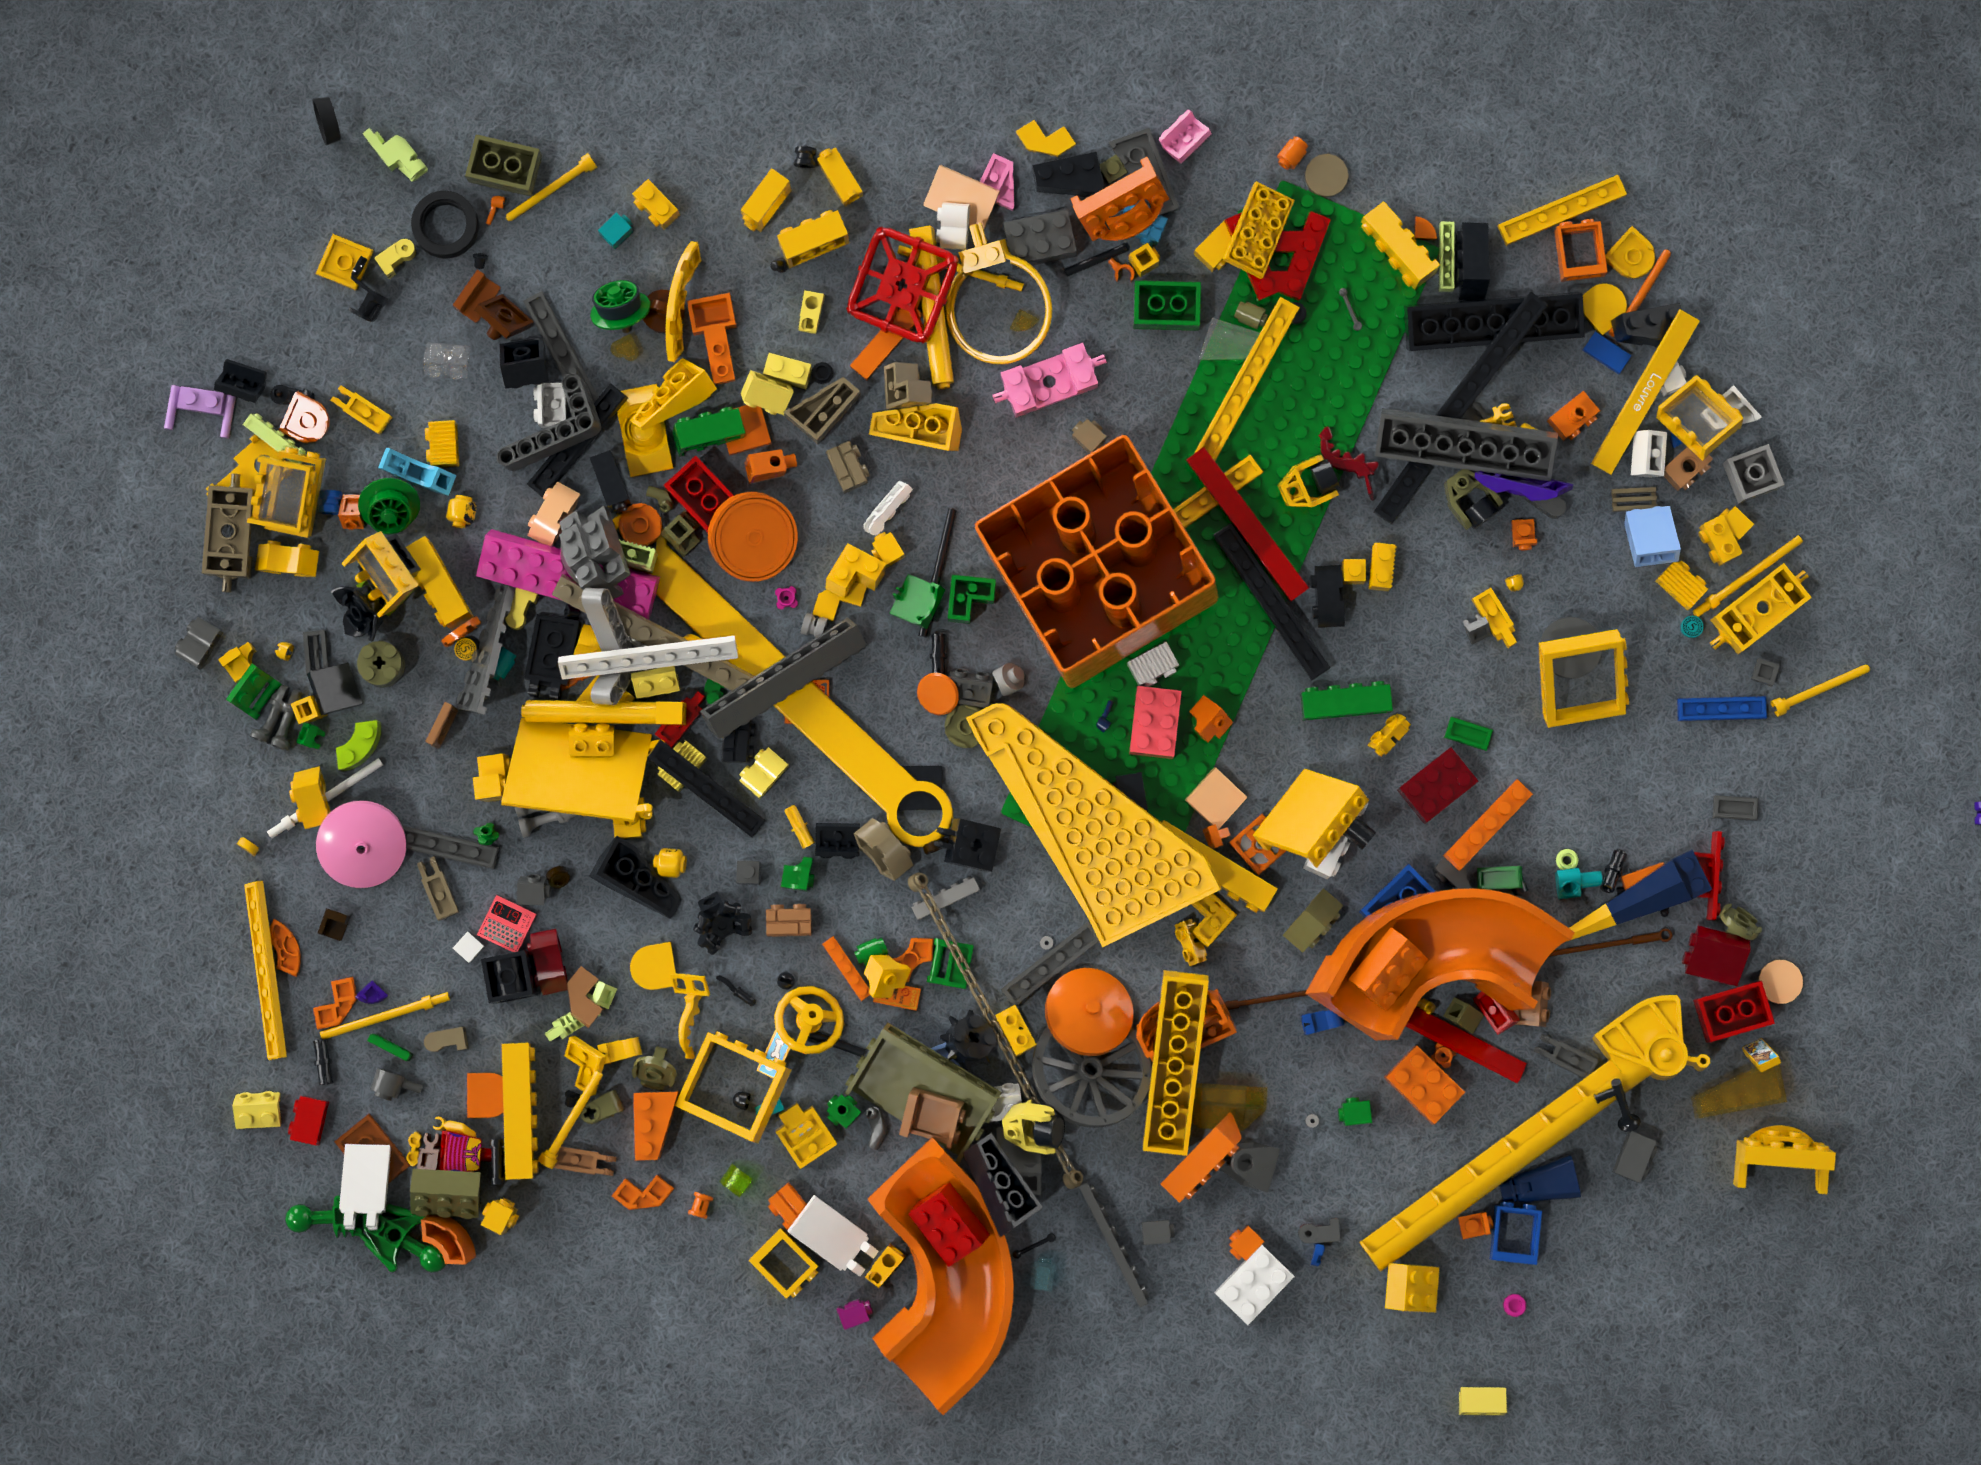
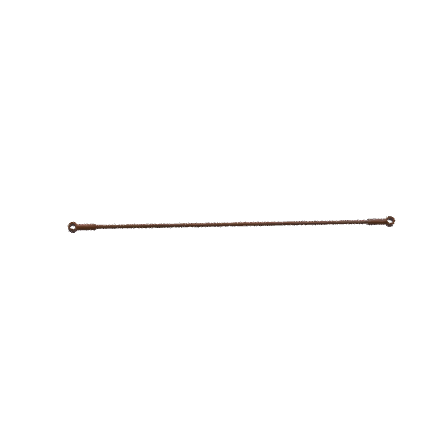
[1224,929,1672,1010]

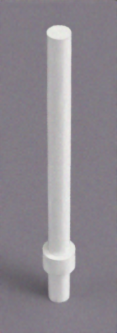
[267,758,383,838]

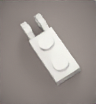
[863,481,913,536]

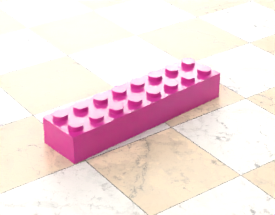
[476,529,660,620]

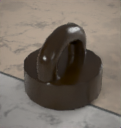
[546,866,570,889]

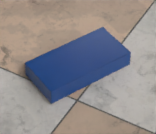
[1582,331,1632,375]

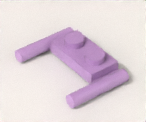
[164,385,236,439]

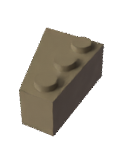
[784,377,861,445]

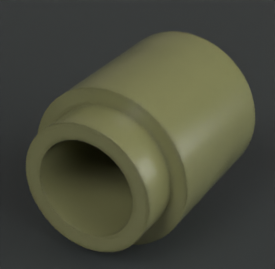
[1234,301,1268,330]

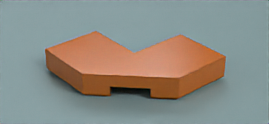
[313,977,357,1030]
[612,1175,674,1210]

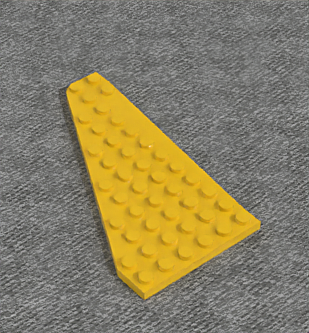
[966,703,1221,947]

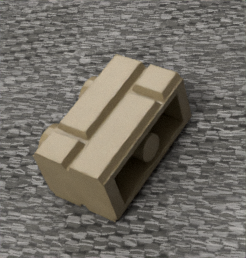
[826,441,870,494]

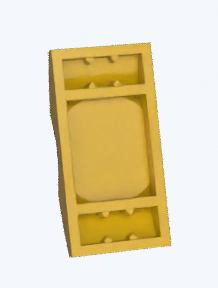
[617,384,674,477]

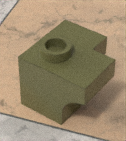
[661,510,700,557]

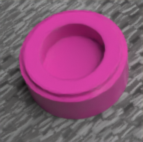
[1503,1294,1526,1317]

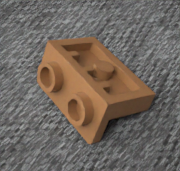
[1514,981,1551,1027]

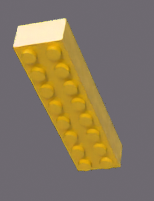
[1143,970,1209,1156]

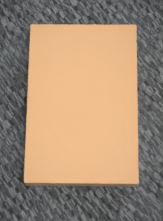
[923,165,1000,229]

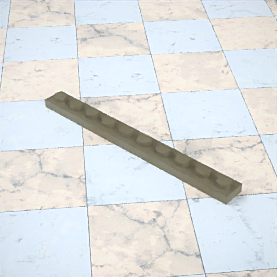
[552,574,754,691]

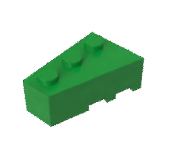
[672,407,745,457]

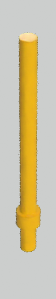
[897,245,1024,292]
[1692,535,1803,617]
[320,992,450,1039]

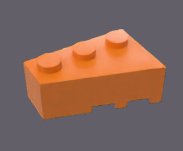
[633,1092,680,1161]

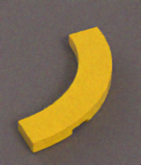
[666,241,701,362]

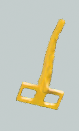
[669,973,710,1059]

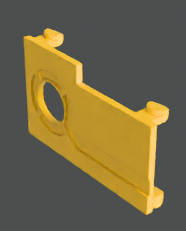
[206,434,293,496]

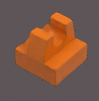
[1203,824,1231,849]

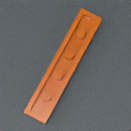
[1443,779,1533,871]

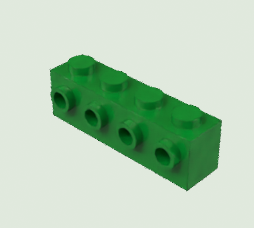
[1300,681,1393,721]

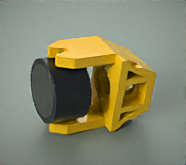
[1277,455,1340,507]

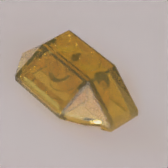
[1192,1083,1267,1131]

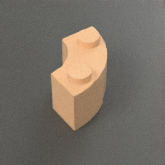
[528,482,581,546]

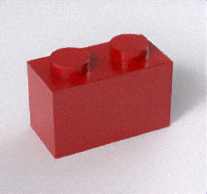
[288,1096,329,1146]

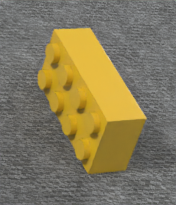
[406,536,474,630]

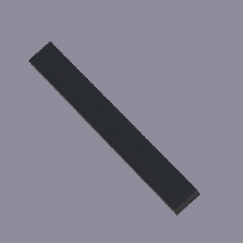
[1435,291,1548,419]
[1213,523,1330,681]

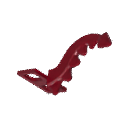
[1319,426,1379,501]

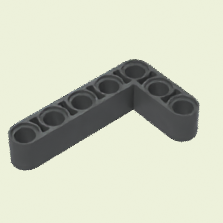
[496,373,601,471]

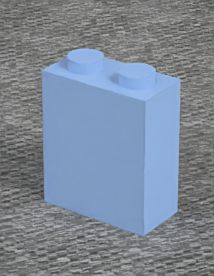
[1624,506,1681,567]

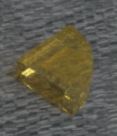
[1010,309,1039,332]

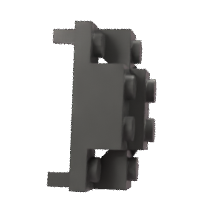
[559,506,631,599]

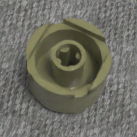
[357,641,405,688]

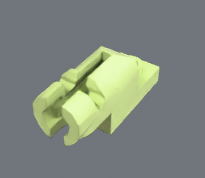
[363,128,428,182]

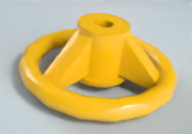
[774,986,844,1054]

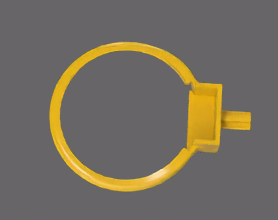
[945,223,1052,364]

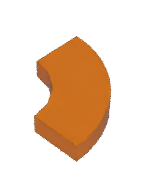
[270,919,301,977]

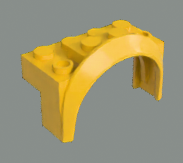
[1733,1125,1836,1194]

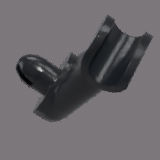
[270,385,315,405]

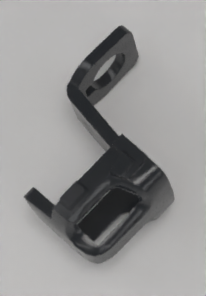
[348,256,388,322]

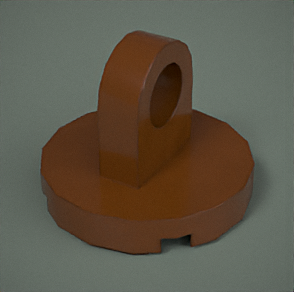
[643,289,685,333]

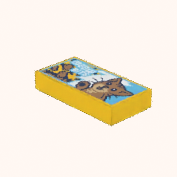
[1742,1038,1781,1072]

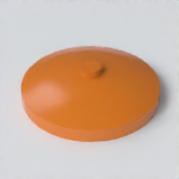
[1045,968,1134,1056]

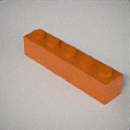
[822,936,870,1002]

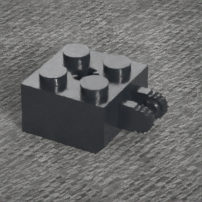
[934,819,1001,872]

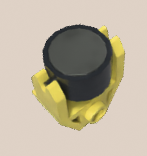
[1002,1100,1065,1154]

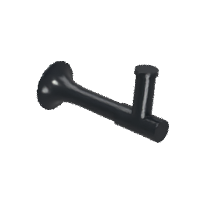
[1593,1078,1641,1132]

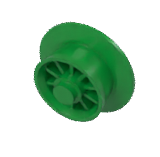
[358,478,420,534]

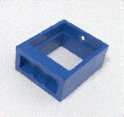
[1489,1202,1542,1265]

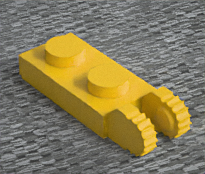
[330,385,392,435]

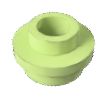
[1556,849,1578,870]

